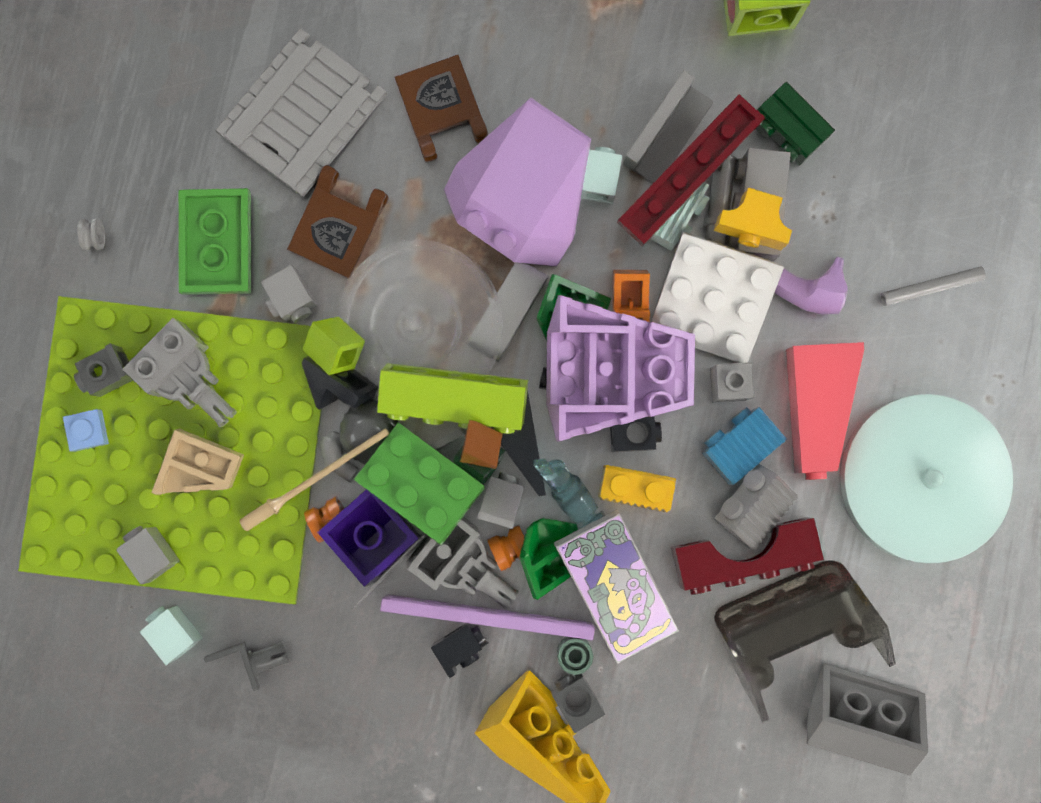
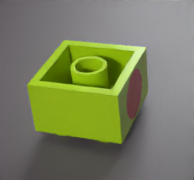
[723,0,810,36]

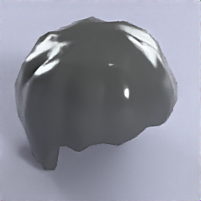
[339,399,398,465]

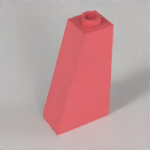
[786,342,864,480]

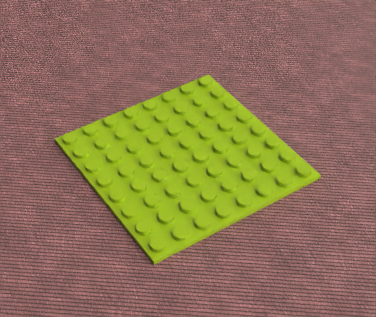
[18,296,322,605]

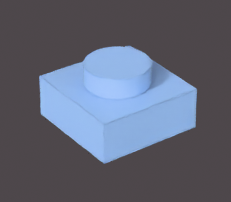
[63,409,109,452]

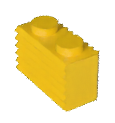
[598,465,676,513]

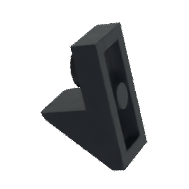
[302,356,378,410]

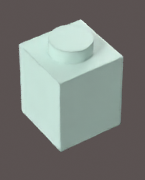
[581,147,622,204]
[140,605,203,665]

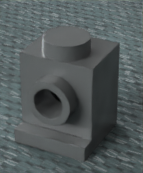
[74,343,133,397]

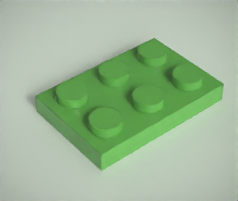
[178,188,251,295]
[354,422,485,546]

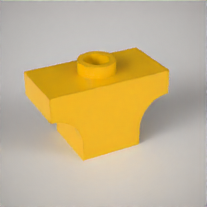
[713,188,792,251]

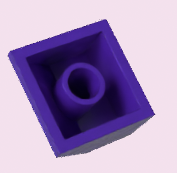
[317,490,421,587]

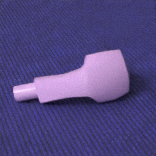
[775,257,848,315]

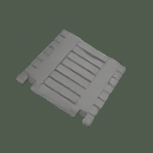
[215,28,387,197]

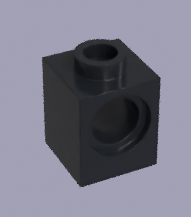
[610,416,662,452]

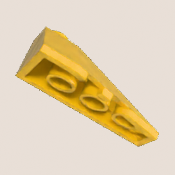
[474,670,611,803]

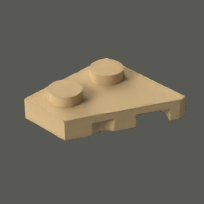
[152,429,244,495]

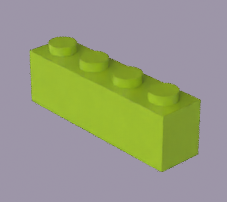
[377,363,528,434]

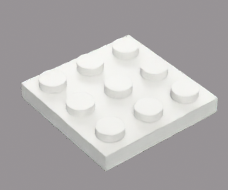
[651,232,784,363]

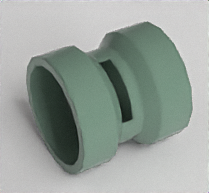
[557,637,594,675]

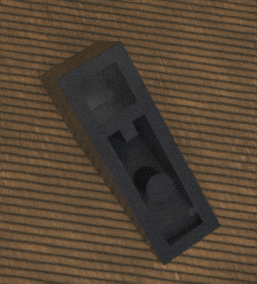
[487,390,546,496]

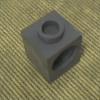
[551,673,605,733]

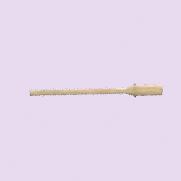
[240,428,389,531]

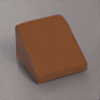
[460,420,502,469]

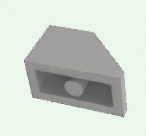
[477,472,525,529]

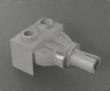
[122,318,237,427]
[406,516,519,609]

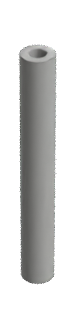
[881,266,986,306]

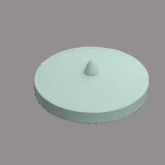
[840,394,1013,563]

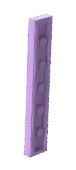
[380,594,595,640]

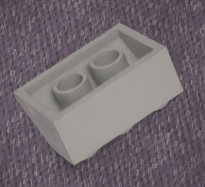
[807,663,928,775]

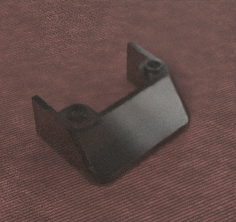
[714,560,896,723]

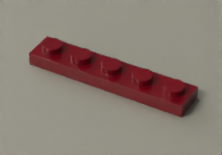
[617,94,765,247]

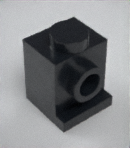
[431,623,489,679]

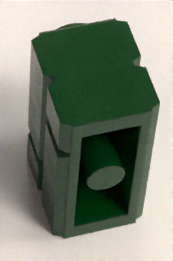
[756,81,835,166]

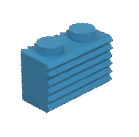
[702,407,787,485]

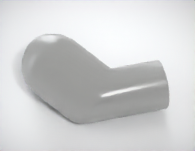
[320,431,359,483]

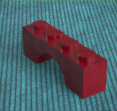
[671,517,824,595]

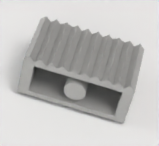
[714,464,798,550]

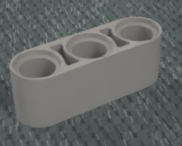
[468,262,549,362]

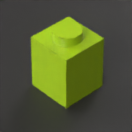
[303,316,365,375]

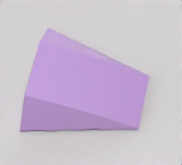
[546,295,695,441]

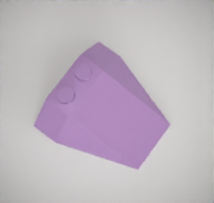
[444,98,591,266]

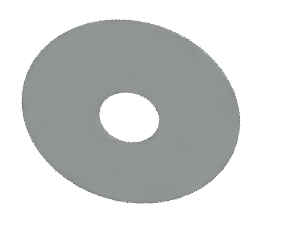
[352,534,426,610]

